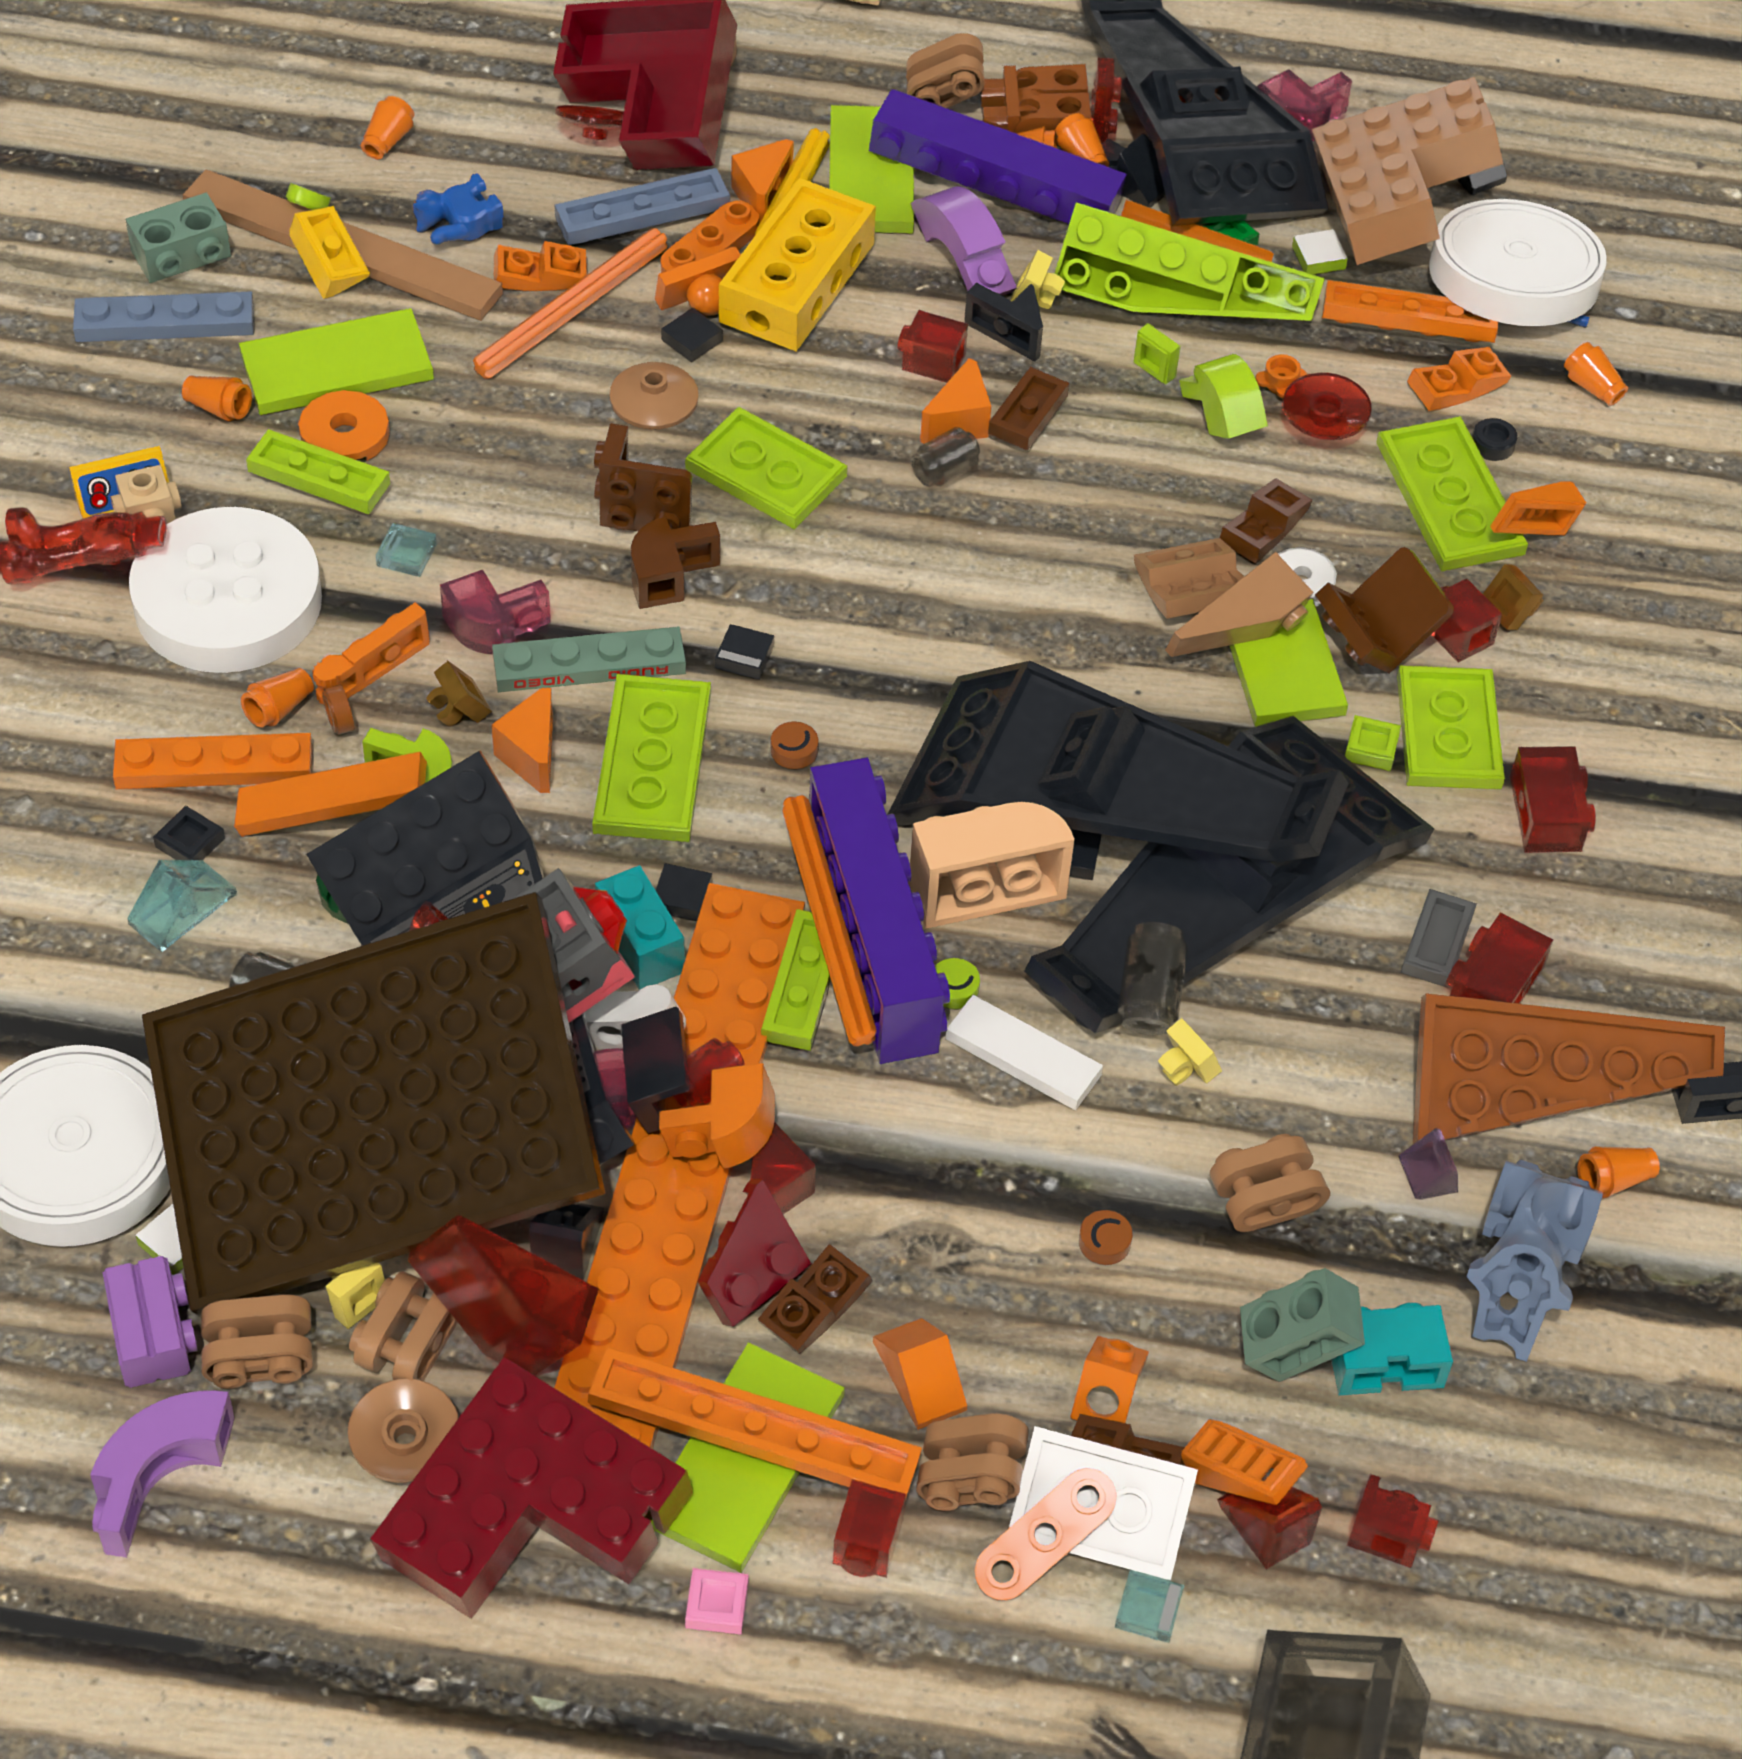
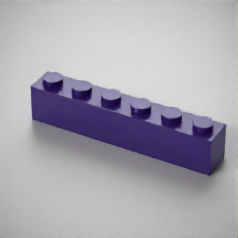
[869,89,1127,224]

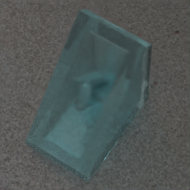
[127,860,237,952]

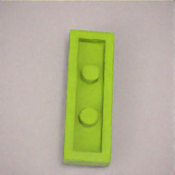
[246,429,390,514]
[761,909,831,1051]

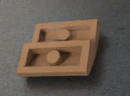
[1134,538,1244,619]

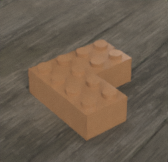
[1312,77,1503,265]

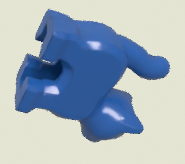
[413,173,504,245]

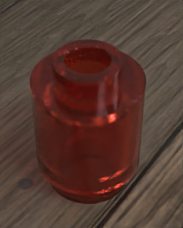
[673,1038,745,1108]

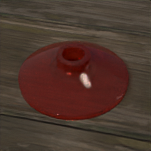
[555,105,624,140]
[1283,372,1372,440]

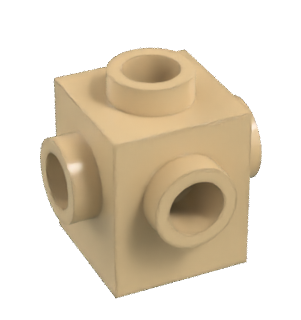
[111,465,182,545]

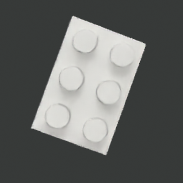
[1009,1427,1198,1580]

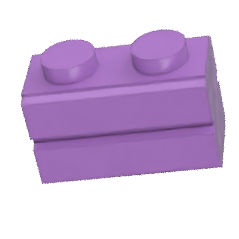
[102,1256,198,1388]

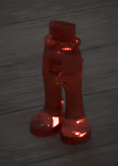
[0,507,167,585]

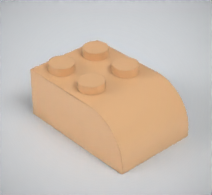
[909,802,1074,929]

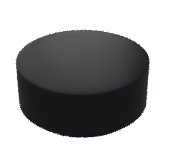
[1472,418,1518,461]

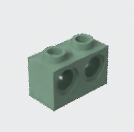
[125,192,231,283]
[1240,1268,1365,1382]

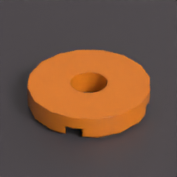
[298,390,390,461]

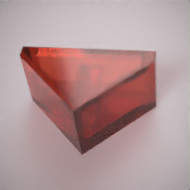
[750,1122,816,1215]
[1217,1475,1322,1570]

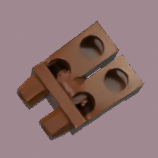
[980,64,1091,133]

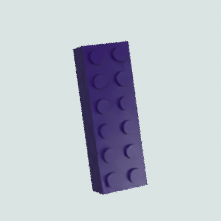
[809,757,950,1064]

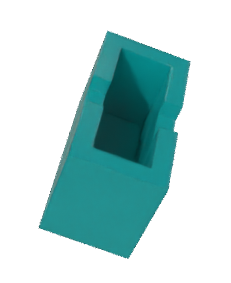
[595,865,685,990]
[1331,1303,1453,1396]

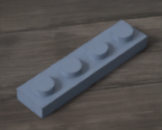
[555,168,730,245]
[73,291,254,342]

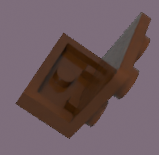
[594,423,692,531]
[1315,547,1454,674]

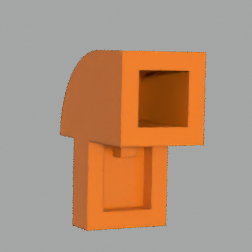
[659,1063,775,1168]

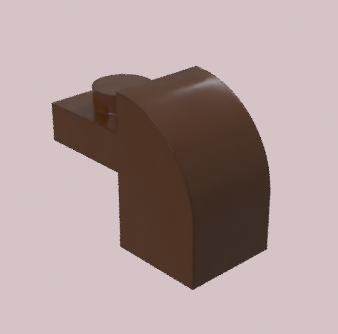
[631,516,720,609]

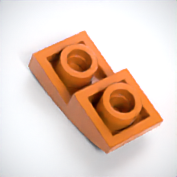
[494,241,587,291]
[1407,347,1511,411]

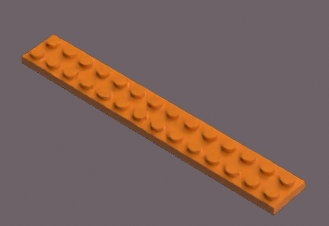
[554,883,805,1449]

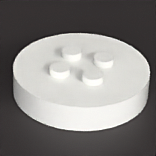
[1429,199,1607,326]
[129,507,322,673]
[0,1045,170,1246]

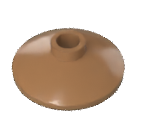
[610,362,698,429]
[348,1379,458,1483]

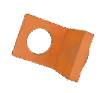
[1070,1336,1149,1423]

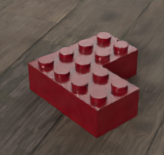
[553,0,738,170]
[370,1357,693,1619]

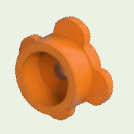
[1255,354,1308,398]

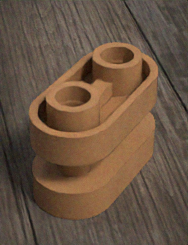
[906,33,985,108]
[1209,1134,1331,1232]
[349,1271,463,1382]
[201,1295,313,1389]
[916,1414,1029,1511]

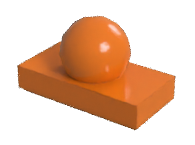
[655,246,741,316]

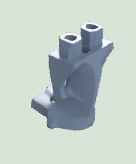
[1466,1160,1603,1362]

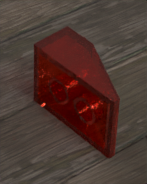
[407,1214,599,1376]

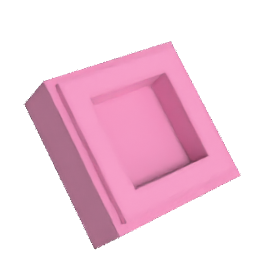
[685,1568,749,1635]

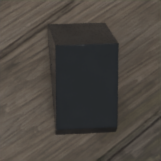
[529,1202,604,1281]

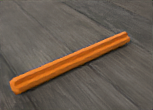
[473,228,667,379]
[782,795,877,1047]

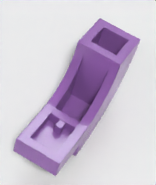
[910,186,1017,296]
[90,1390,234,1558]

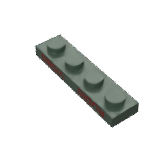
[492,626,686,693]

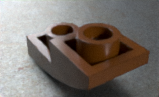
[757,1244,873,1354]

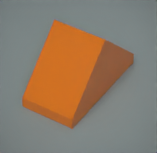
[731,139,794,224]
[920,358,992,446]
[492,688,553,793]
[873,1318,967,1430]

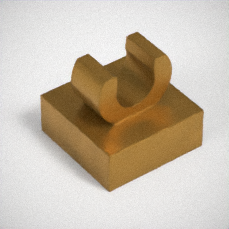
[1479,564,1544,630]
[426,661,492,727]

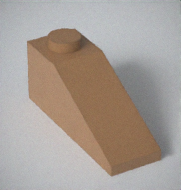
[1165,552,1314,657]

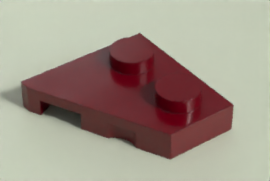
[697,1179,812,1327]

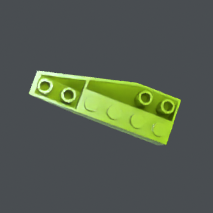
[1054,202,1325,321]

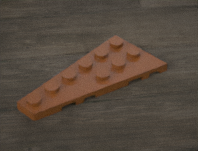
[1413,993,1725,1147]

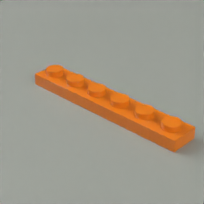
[588,1347,922,1505]

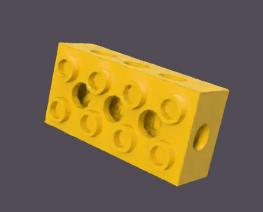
[719,178,876,352]

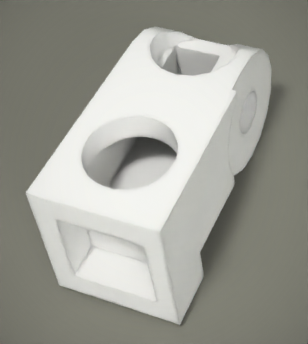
[584,984,686,1050]

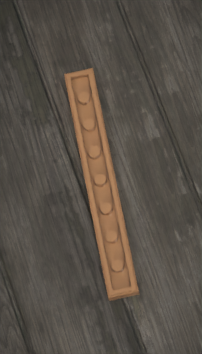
[183,169,503,321]

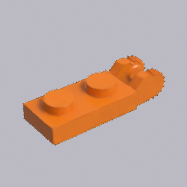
[312,603,430,704]

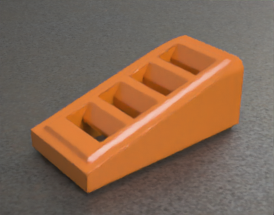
[1490,481,1587,536]
[1181,1419,1308,1505]

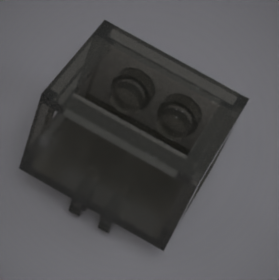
[1240,1630,1431,1759]

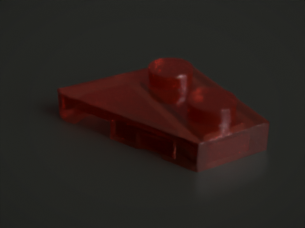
[1091,58,1122,144]

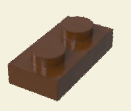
[988,367,1069,451]

